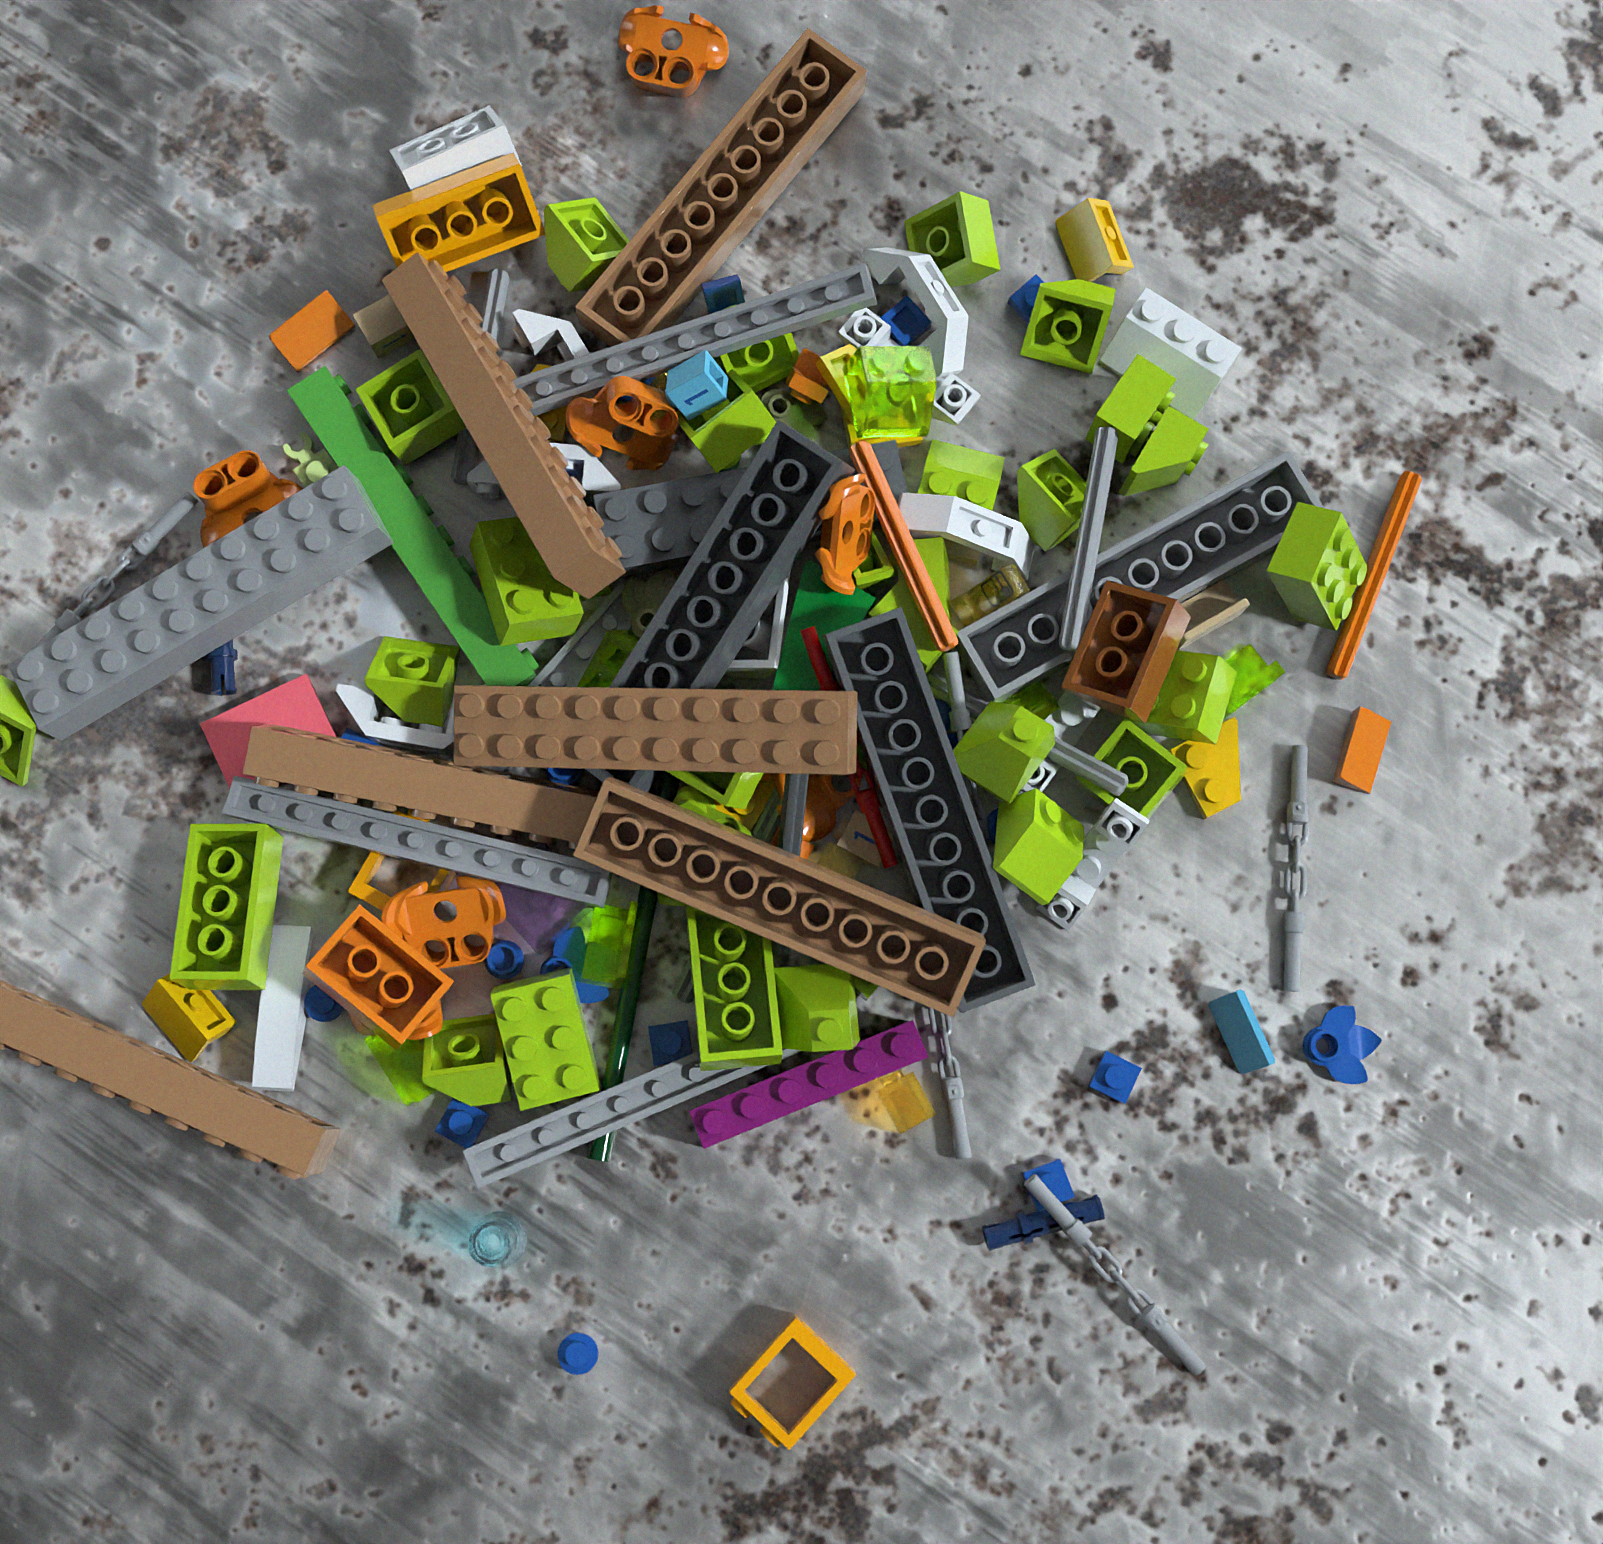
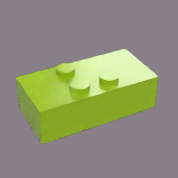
[169,823,284,990]
[686,904,783,1072]

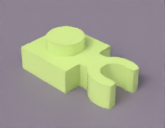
[283,432,338,488]

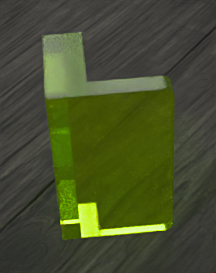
[1223,644,1286,720]
[580,901,638,989]
[364,1035,438,1107]

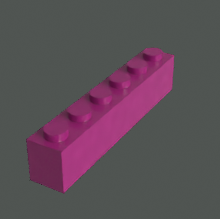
[689,1020,928,1149]

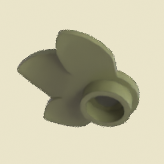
[760,389,827,446]
[622,568,678,639]

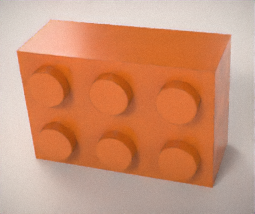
[302,904,454,1051]

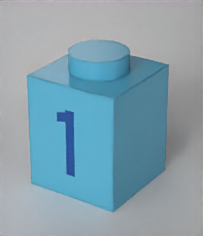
[665,350,728,420]

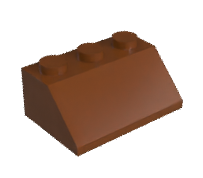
[1061,580,1191,724]

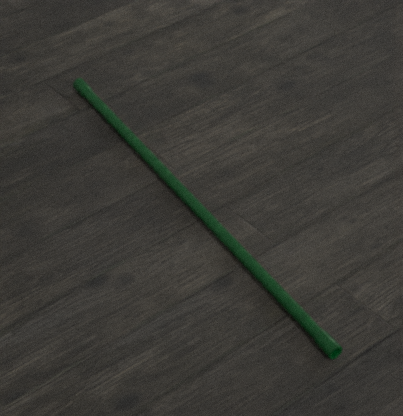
[586,460,740,1162]

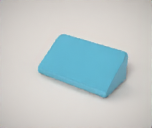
[1209,989,1275,1074]

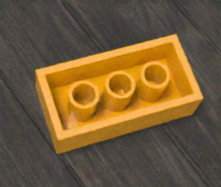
[372,152,545,272]

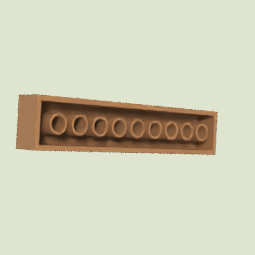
[575,28,867,347]
[382,252,626,599]
[454,685,857,775]
[243,724,600,849]
[573,776,986,1017]
[0,980,342,1180]

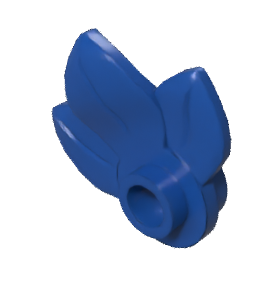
[540,926,616,1004]
[1303,1005,1382,1084]

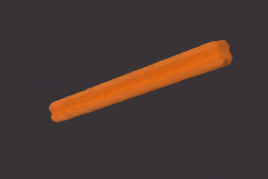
[849,440,958,652]
[1326,471,1422,680]

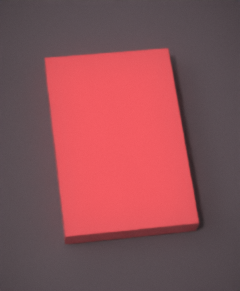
[200,674,337,789]

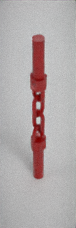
[800,625,898,868]

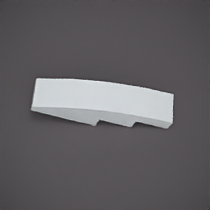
[252,925,314,1092]

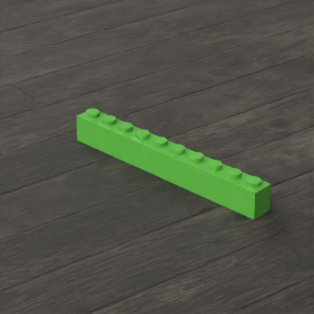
[287,366,539,686]

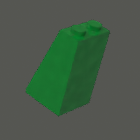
[772,559,876,691]

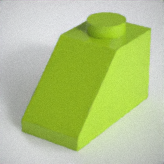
[852,530,895,594]

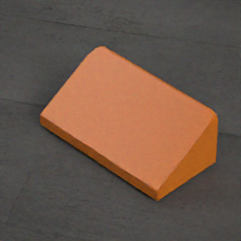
[269,290,356,373]
[1332,706,1391,794]

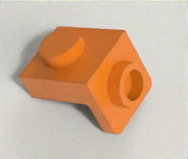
[786,348,829,405]

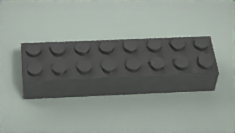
[592,440,908,579]

